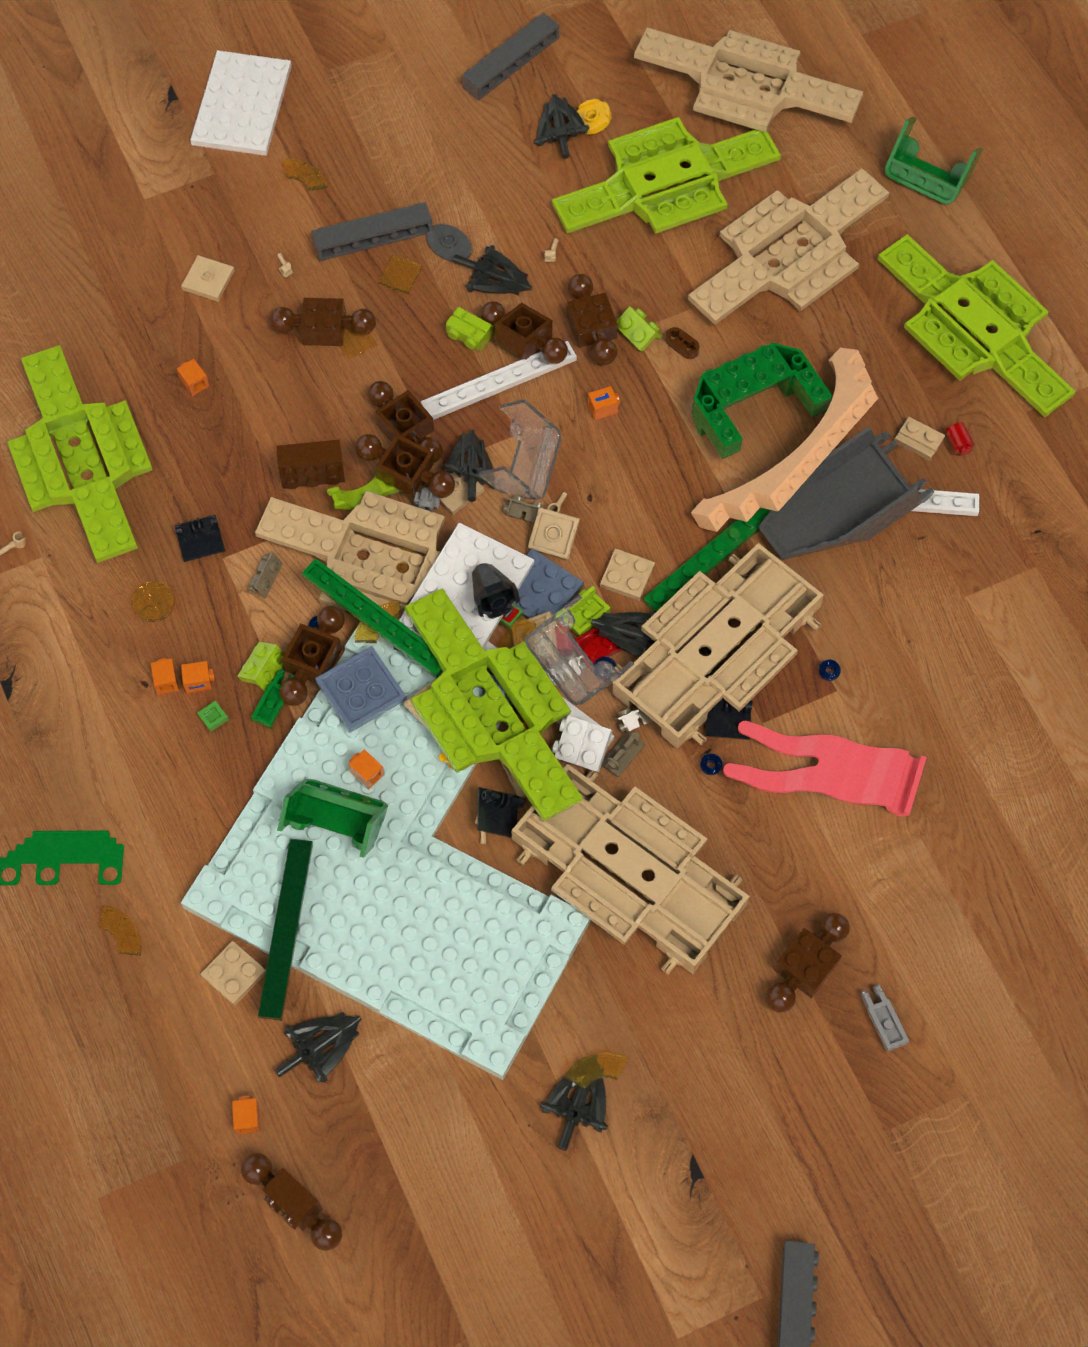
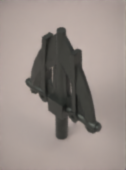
[534,94,590,159]
[453,245,532,295]
[444,430,500,502]
[591,611,656,658]
[274,1012,362,1083]
[540,1055,608,1151]

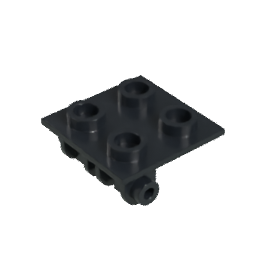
[174,515,225,562]
[705,698,753,740]
[477,787,524,838]

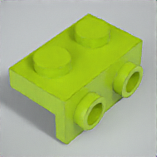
[617,306,662,352]
[562,586,611,637]
[237,641,285,691]

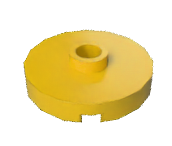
[577,99,611,134]

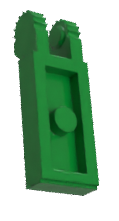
[251,669,295,729]

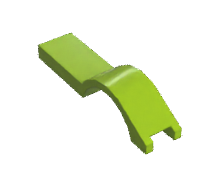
[327,476,422,510]

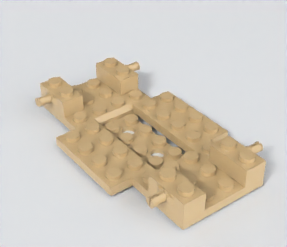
[612,543,824,749]
[512,764,750,975]

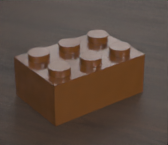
[276,439,345,489]

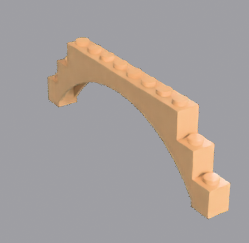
[691,347,878,532]

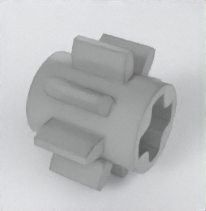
[414,487,440,512]

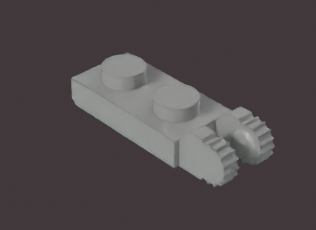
[860,984,909,1052]

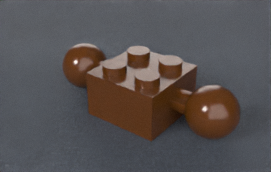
[567,274,618,365]
[270,298,376,346]
[480,301,568,364]
[367,381,443,463]
[355,434,455,498]
[279,606,345,706]
[766,913,850,1013]
[241,1153,342,1251]

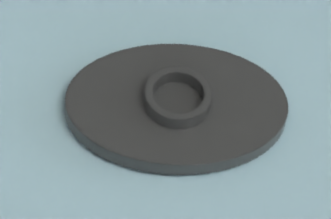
[427,224,472,263]

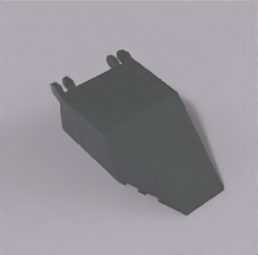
[758,427,934,560]

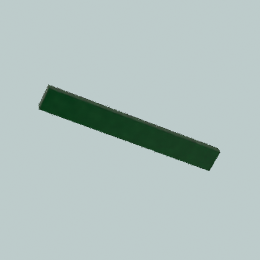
[258,839,313,1021]

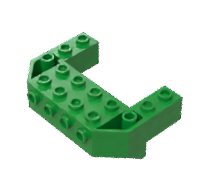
[692,342,833,459]

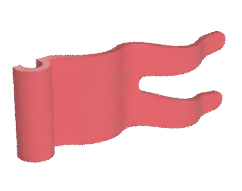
[723,721,927,816]

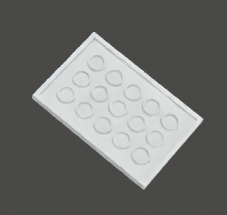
[191,50,292,156]
[399,523,534,649]

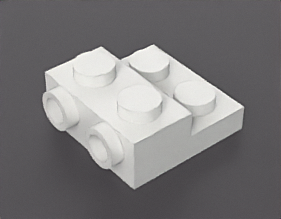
[552,715,613,772]

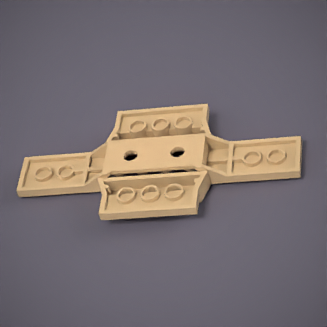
[634,28,863,132]
[688,168,889,325]
[255,491,445,620]

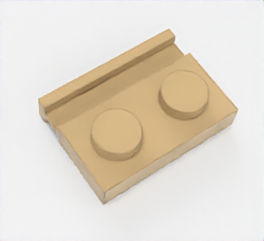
[894,417,945,461]

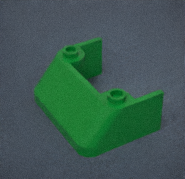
[885,117,983,204]
[277,779,388,858]

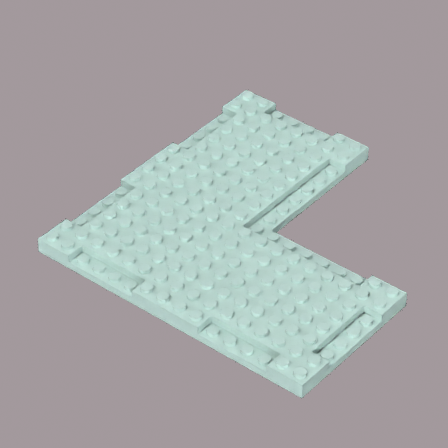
[181,622,591,1080]

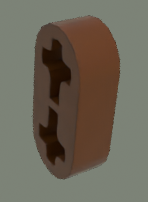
[666,327,700,359]

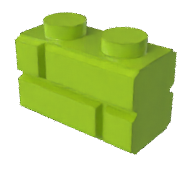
[446,307,493,351]

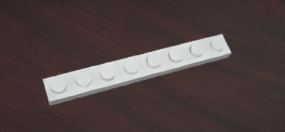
[421,341,577,420]

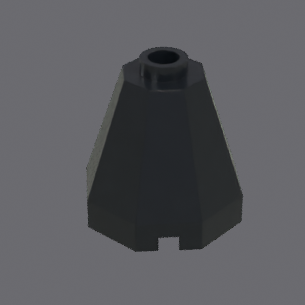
[472,563,520,619]

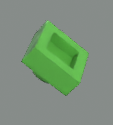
[197,701,229,732]

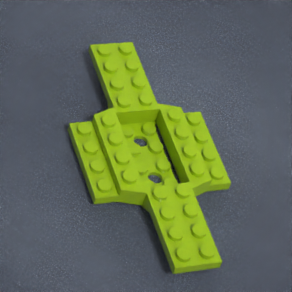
[552,117,781,234]
[877,234,1076,417]
[7,345,153,563]
[405,588,583,822]

